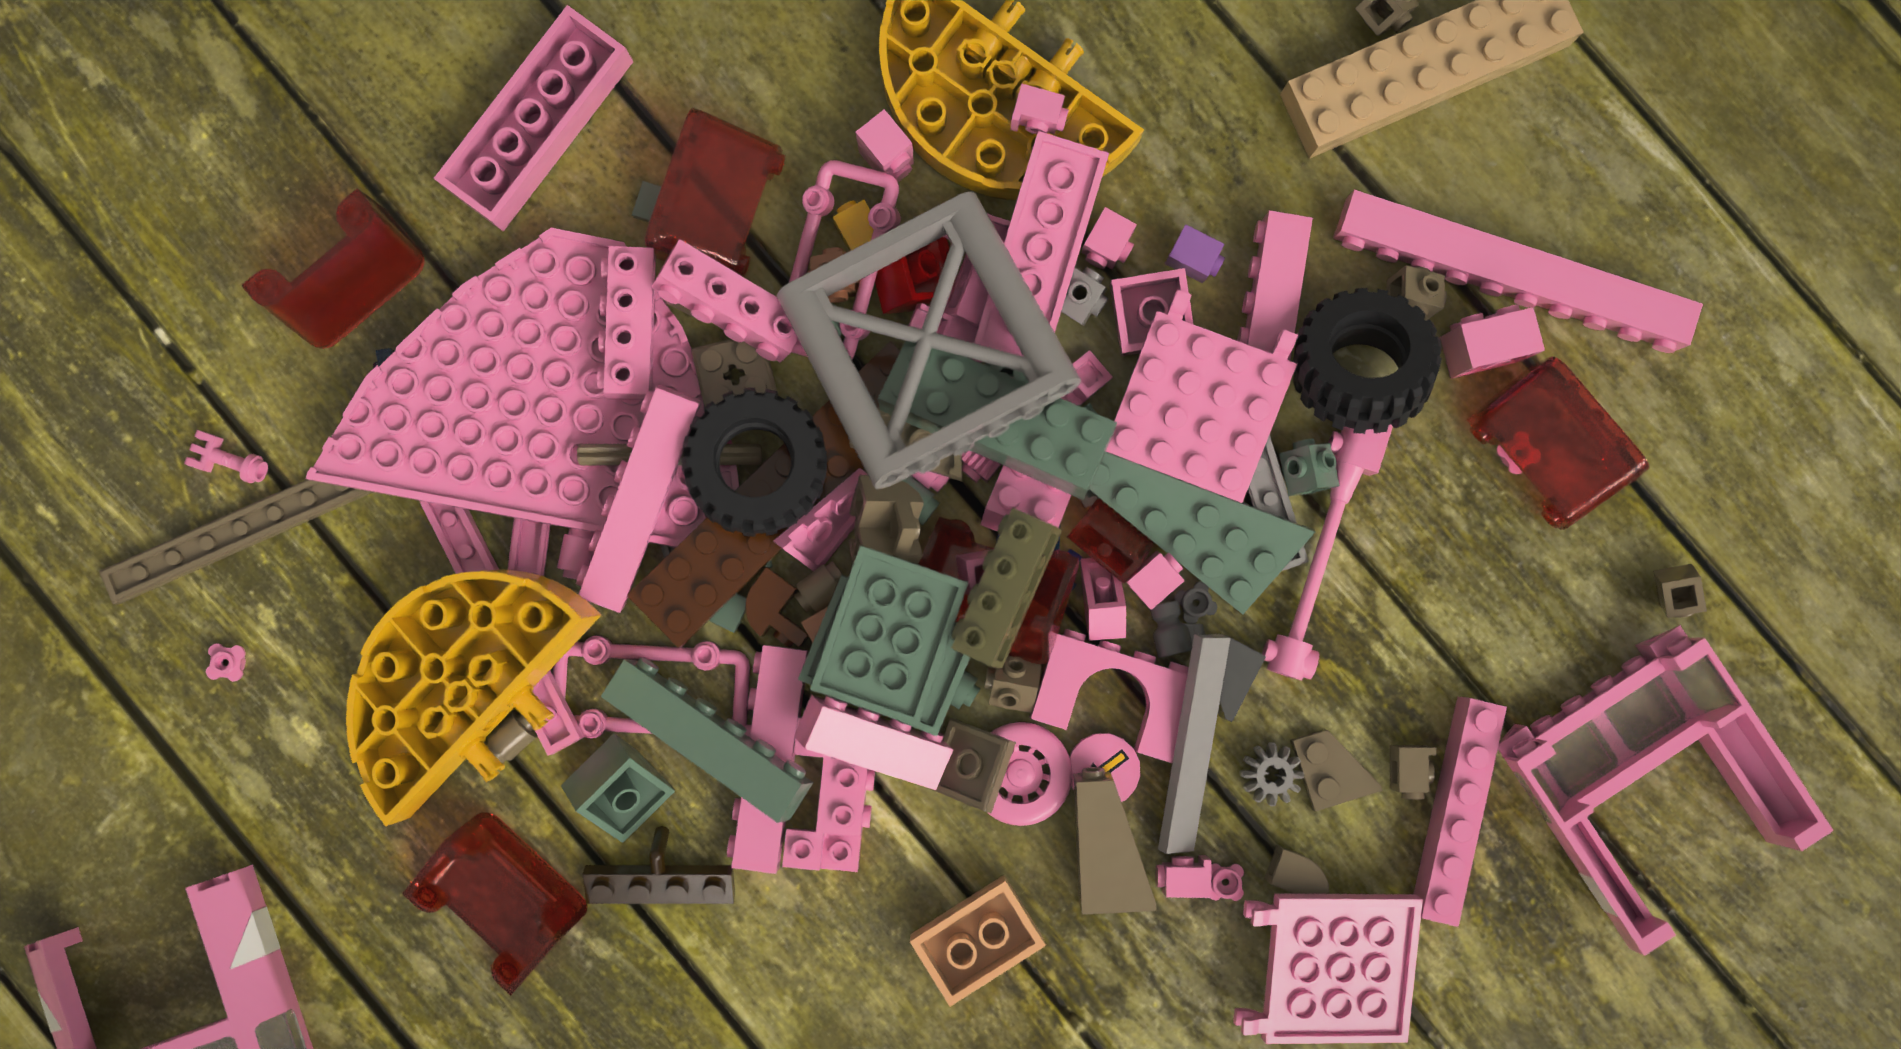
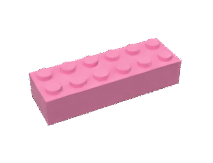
[434,5,633,232]

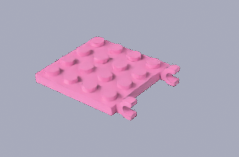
[1106,290,1298,503]
[1233,894,1423,1044]

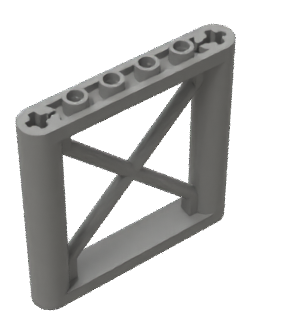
[777,192,1081,489]

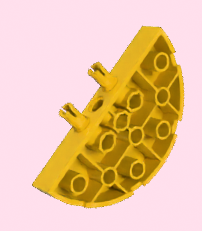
[879,0,1144,200]
[346,569,601,826]

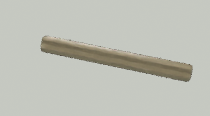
[577,444,762,465]

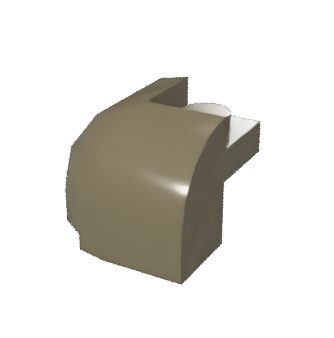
[849,475,924,564]

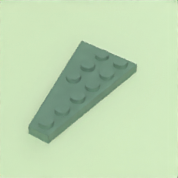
[1089,452,1316,615]

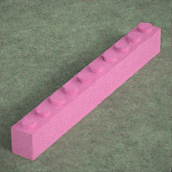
[1333,189,1703,353]

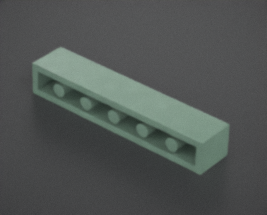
[601,657,813,823]

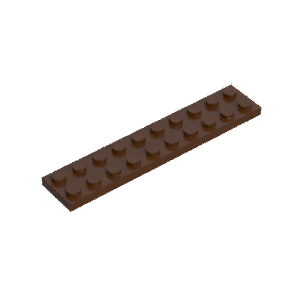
[627,341,901,649]

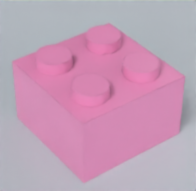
[1110,268,1193,356]
[1440,304,1545,379]
[980,465,1071,532]

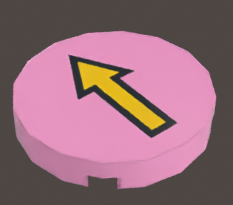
[1069,733,1140,802]

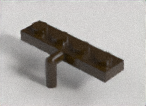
[583,826,735,904]

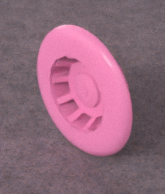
[987,722,1072,826]

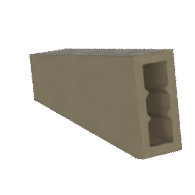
[1073,767,1157,915]

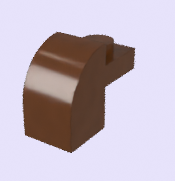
[746,567,809,648]

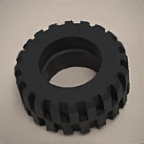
[1293,288,1442,434]
[681,388,827,537]

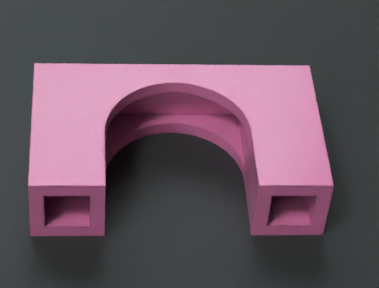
[1029,629,1189,763]

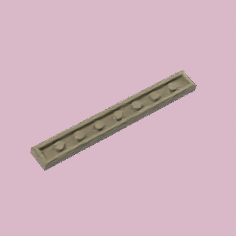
[99,479,373,605]

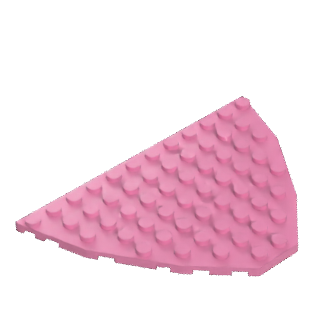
[306,228,739,548]

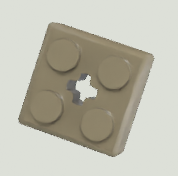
[691,339,777,407]

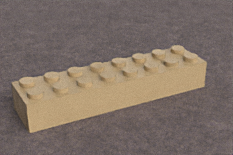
[1280,0,1583,159]

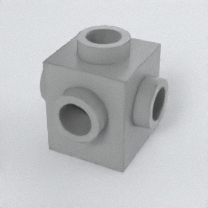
[1061,267,1109,326]

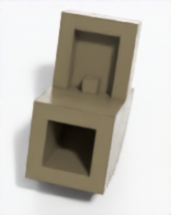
[1264,845,1329,894]

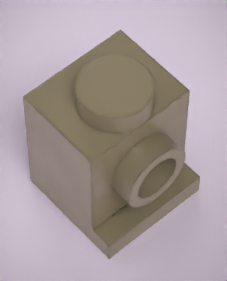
[1390,745,1436,799]

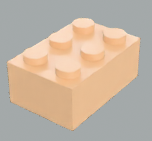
[910,875,1046,1007]

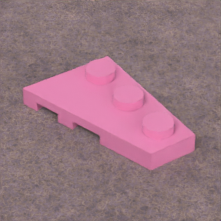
[774,468,868,571]

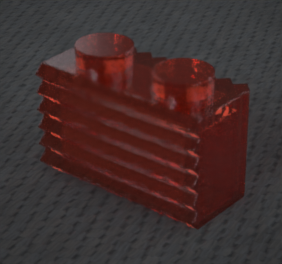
[1067,499,1153,584]

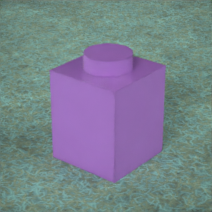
[1165,224,1225,283]

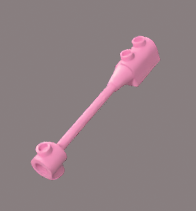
[1262,425,1393,681]

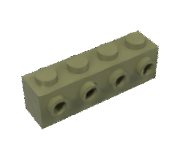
[951,508,1062,669]

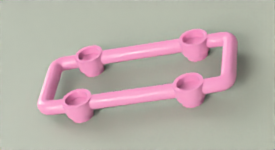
[789,160,901,359]
[552,636,750,739]

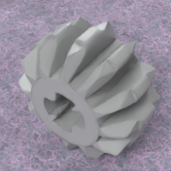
[1240,742,1304,806]

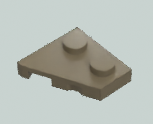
[1290,729,1383,812]

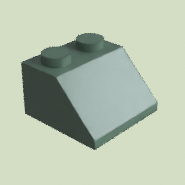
[561,734,675,843]

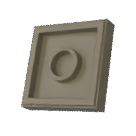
[929,718,1016,813]

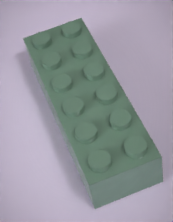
[878,341,1117,501]

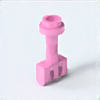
[184,430,268,483]

